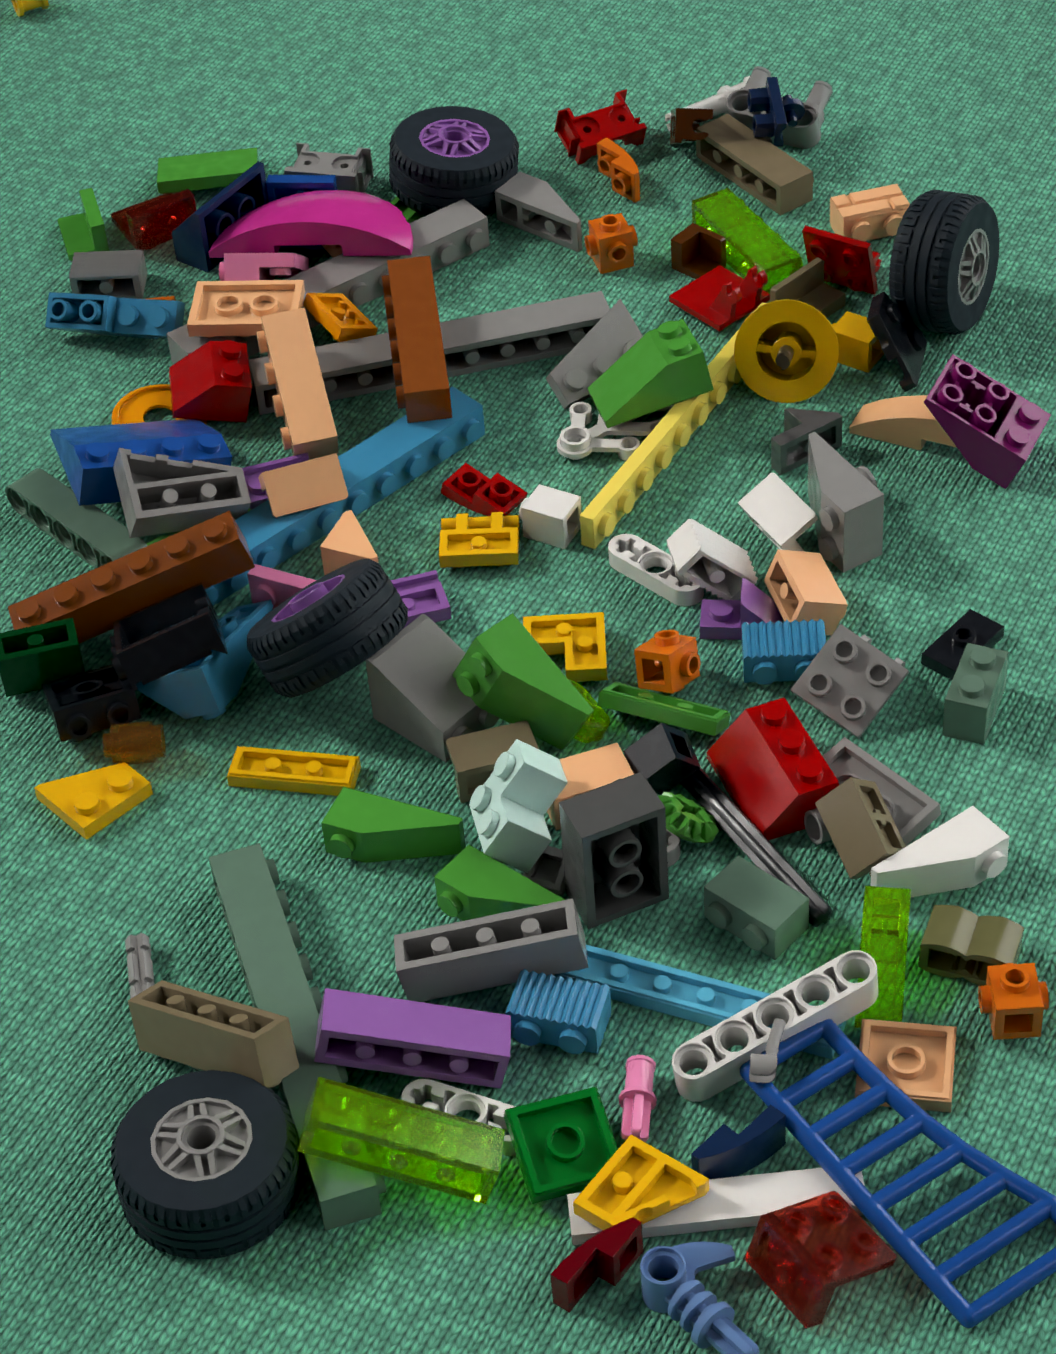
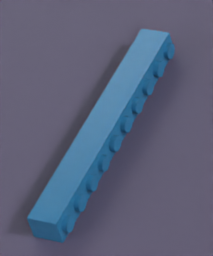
[205,386,485,606]

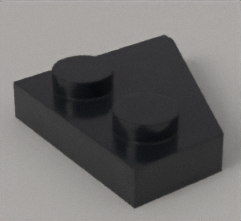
[867,292,927,392]

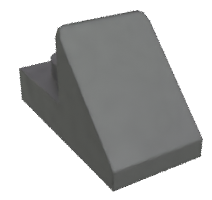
[771,408,842,475]

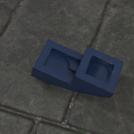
[691,1105,786,1179]

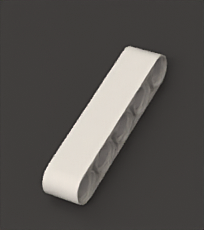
[672,950,878,1102]

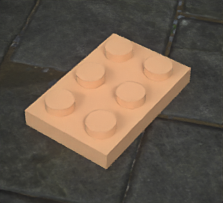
[187,280,305,338]

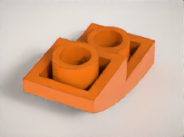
[597,137,640,203]

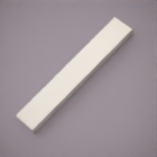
[567,1168,865,1245]

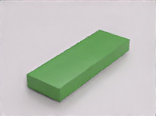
[597,682,731,736]

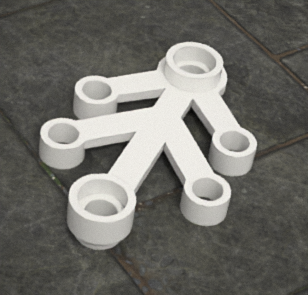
[557,402,672,461]

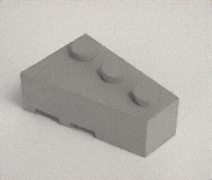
[113,448,251,538]

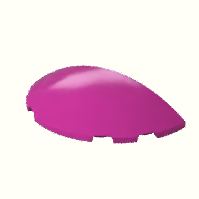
[208,190,413,258]

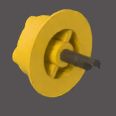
[734,299,839,403]

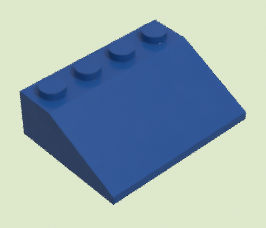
[50,419,232,506]

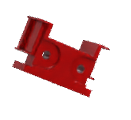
[554,89,647,165]

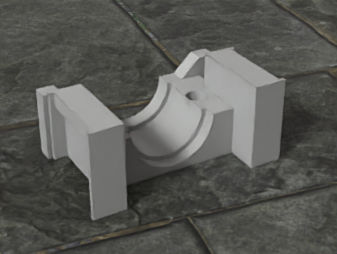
[284,143,374,193]

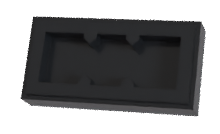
[921,609,1004,680]

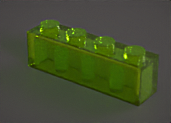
[692,188,803,294]
[297,1076,505,1204]

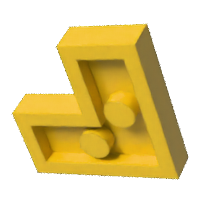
[523,612,608,682]

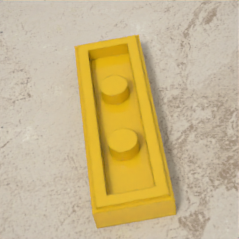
[227,746,361,796]

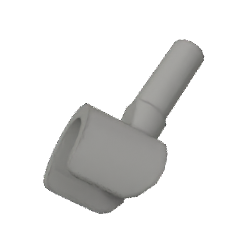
[749,1018,786,1083]

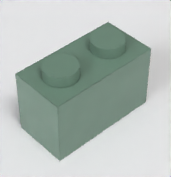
[943,643,1009,745]
[704,856,809,960]

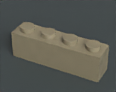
[696,114,814,216]
[128,980,299,1088]

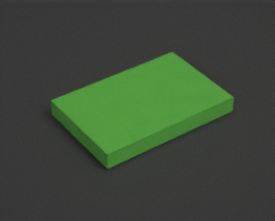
[157,147,258,194]

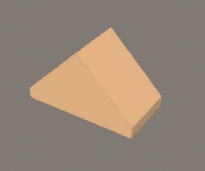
[320,510,379,576]

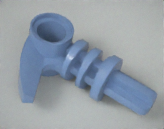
[640,1241,760,1354]

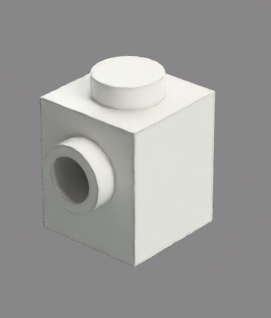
[519,484,582,549]

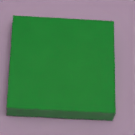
[504,1086,618,1204]

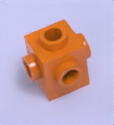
[584,213,638,274]
[634,629,701,694]
[978,963,1049,1040]

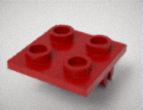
[802,225,882,295]
[669,265,770,331]

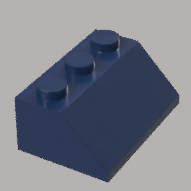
[171,161,269,273]

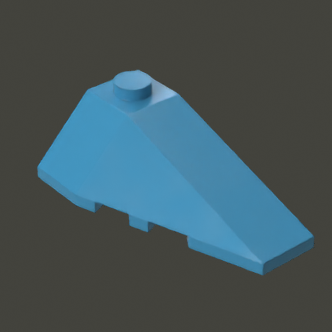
[137,600,274,720]

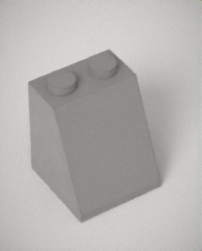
[365,613,499,762]

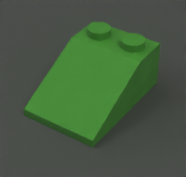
[587,319,714,428]
[452,613,594,750]

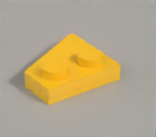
[573,1135,709,1230]

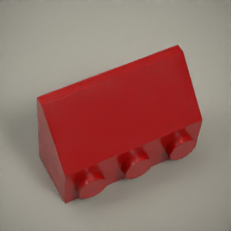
[707,697,839,840]

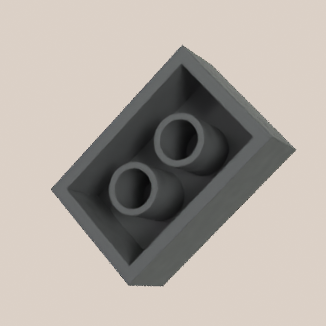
[559,772,669,929]

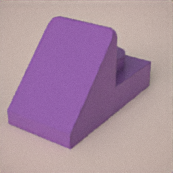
[700,578,783,640]

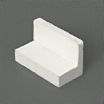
[738,473,818,552]

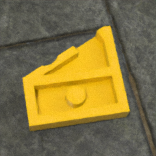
[34,762,153,840]

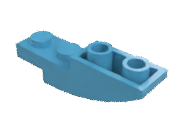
[45,292,185,339]

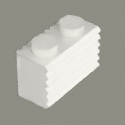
[667,519,758,600]

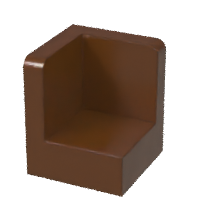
[671,223,726,279]

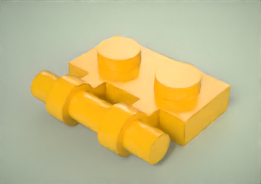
[439,512,520,568]

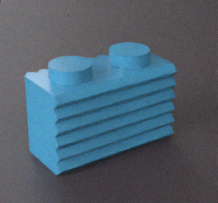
[741,619,826,685]
[505,969,611,1054]

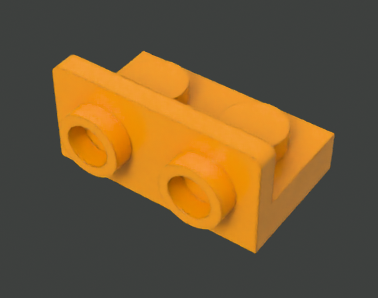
[303,293,378,342]

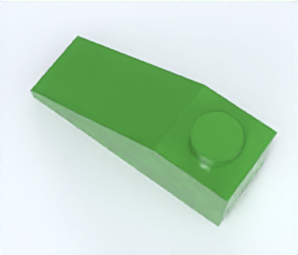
[321,787,466,863]
[434,845,565,921]

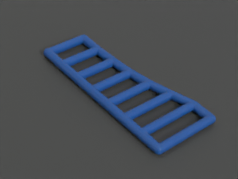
[740,1019,1056,1328]

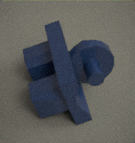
[747,77,805,147]

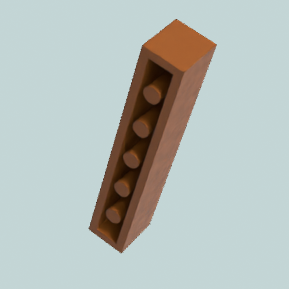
[382,256,452,423]
[8,510,255,644]

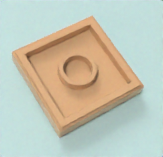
[855,1019,957,1112]

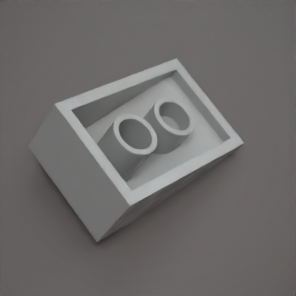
[808,432,884,573]

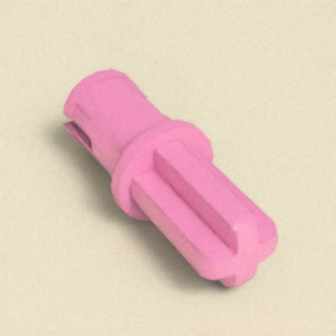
[619,1055,657,1143]

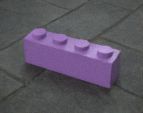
[314,988,511,1089]

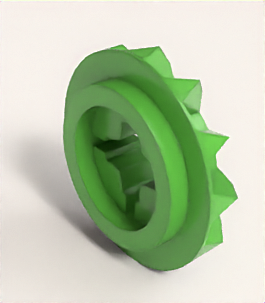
[658,792,719,843]

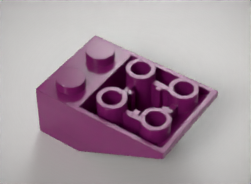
[924,354,1051,489]

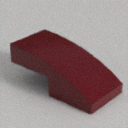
[550,1218,643,1313]

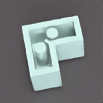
[469,739,568,873]

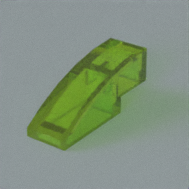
[855,886,911,1028]

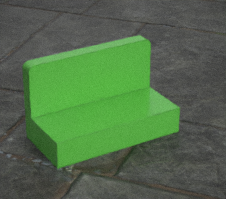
[58,188,109,261]

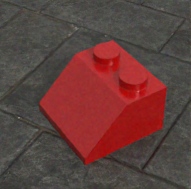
[169,340,252,423]

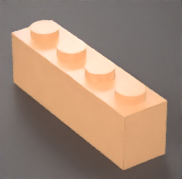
[256,307,338,459]

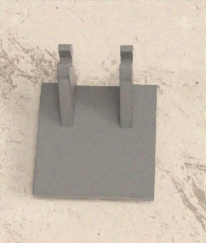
[790,624,909,739]

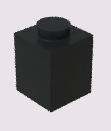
[623,723,701,795]

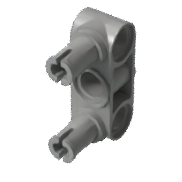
[726,66,833,149]

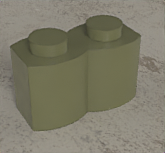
[918,905,1024,986]

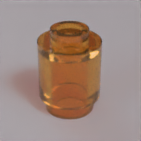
[103,721,166,765]

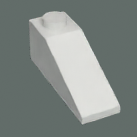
[870,806,1009,903]

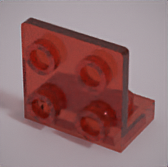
[111,189,197,250]
[744,1191,897,1329]

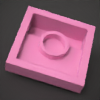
[219,253,309,281]

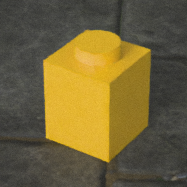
[832,311,884,373]

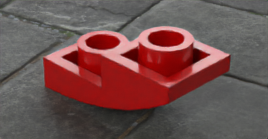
[441,463,528,516]

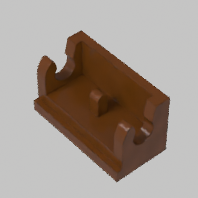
[670,108,713,144]

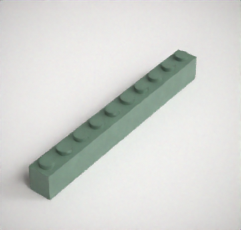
[209,843,386,1231]

